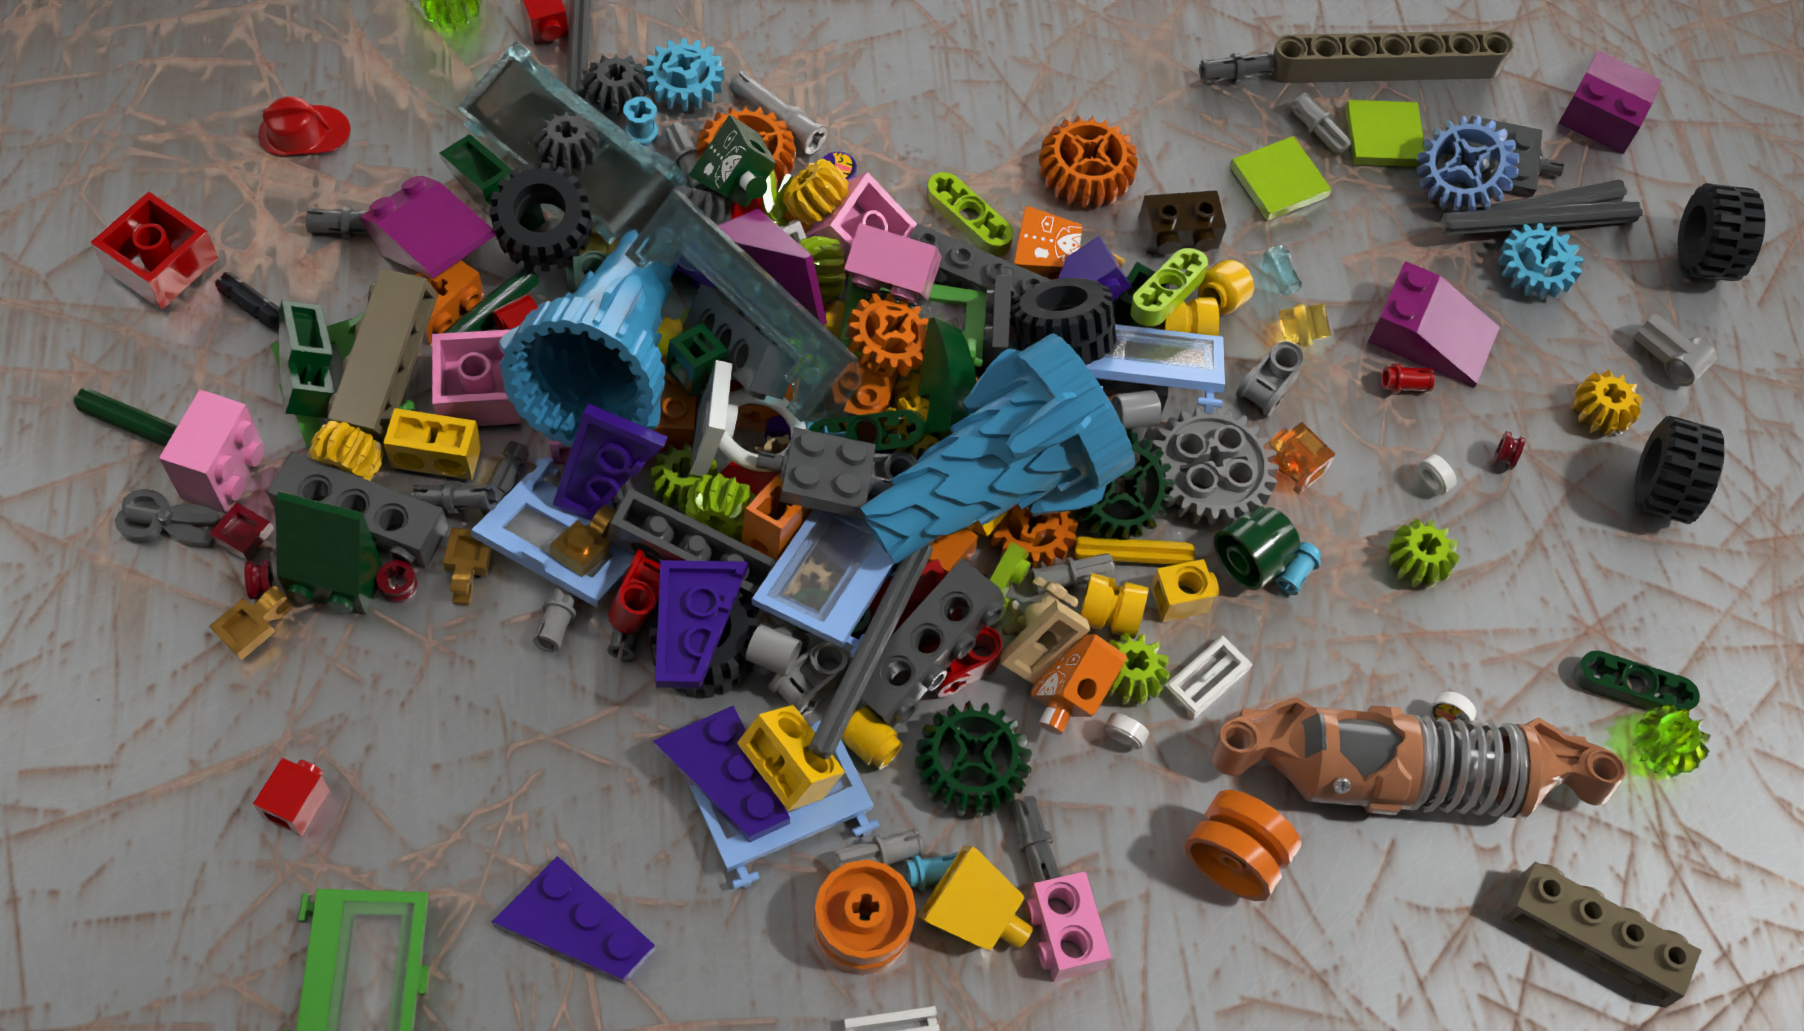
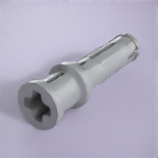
[729,71,828,154]

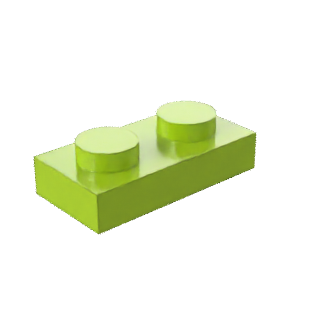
[990,542,1031,621]

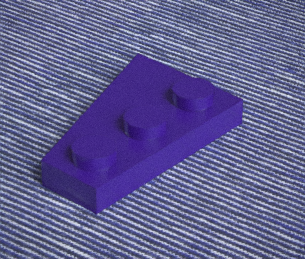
[552,403,668,521]
[655,560,748,688]
[653,705,790,843]
[491,856,656,984]

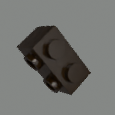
[1138,190,1227,255]

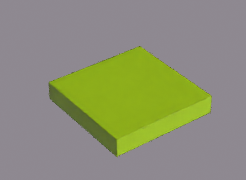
[1345,100,1425,167]
[1230,136,1332,221]

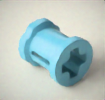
[623,97,658,146]

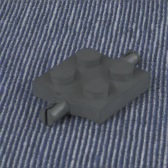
[1444,116,1564,197]
[983,265,1014,367]
[756,427,893,519]

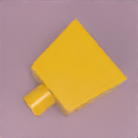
[916,845,1033,951]

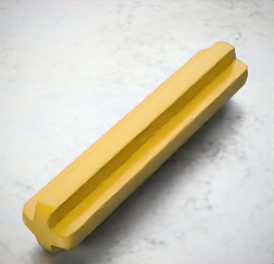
[1074,536,1195,565]

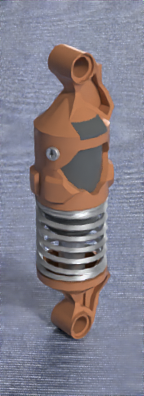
[1211,697,1626,819]

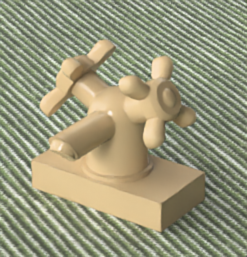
[1000,577,1090,684]

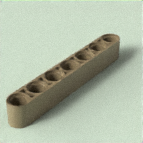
[1270,31,1514,83]

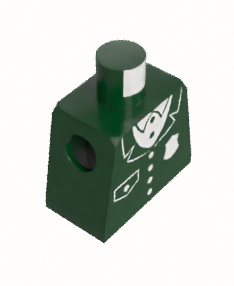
[688,115,776,208]

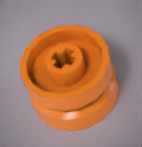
[1184,789,1301,901]
[813,859,916,976]

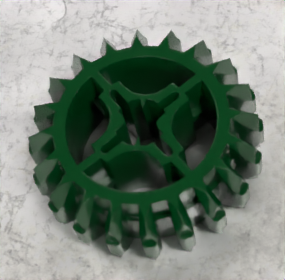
[1075,432,1175,540]
[914,700,1032,818]

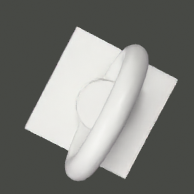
[690,360,807,476]

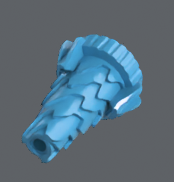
[498,229,680,448]
[860,333,1136,564]

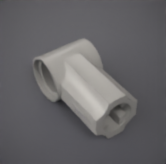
[1633,314,1717,387]
[1110,390,1161,443]
[746,622,810,677]

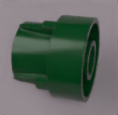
[1214,506,1300,591]

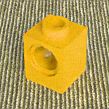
[1150,559,1219,623]

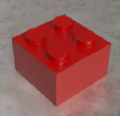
[90,191,218,310]

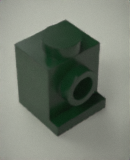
[665,322,728,397]

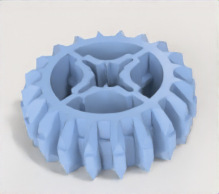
[1417,115,1519,212]

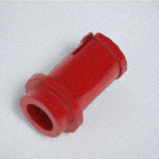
[1381,363,1435,394]

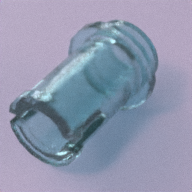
[1262,246,1303,296]

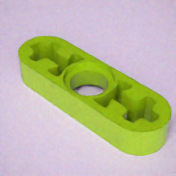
[926,172,1014,257]
[1130,248,1208,326]

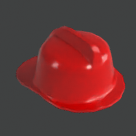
[258,96,351,156]

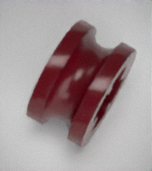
[1493,430,1526,470]
[244,560,274,600]
[376,560,418,603]

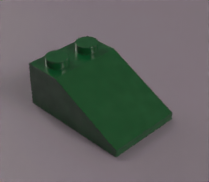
[275,491,383,615]

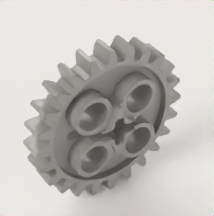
[1150,406,1279,528]

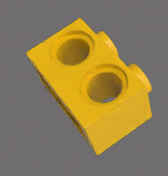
[383,408,482,480]
[737,705,845,811]

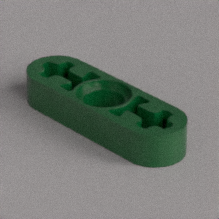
[808,409,926,451]
[1574,650,1700,718]

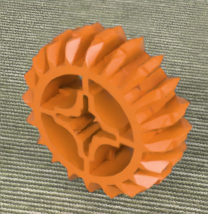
[695,105,796,188]
[1038,115,1138,209]

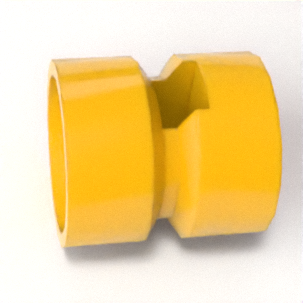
[1155,297,1219,336]
[1080,572,1148,639]

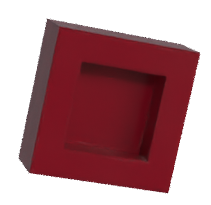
[209,502,274,561]

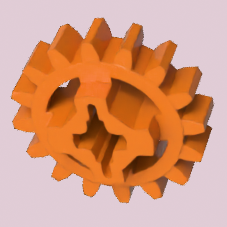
[845,292,928,377]
[991,505,1078,569]

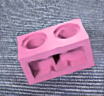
[1025,871,1112,982]

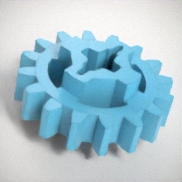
[644,38,724,111]
[1498,223,1584,299]

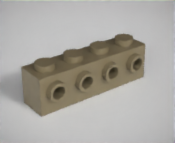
[328,268,438,441]
[1502,861,1702,1007]

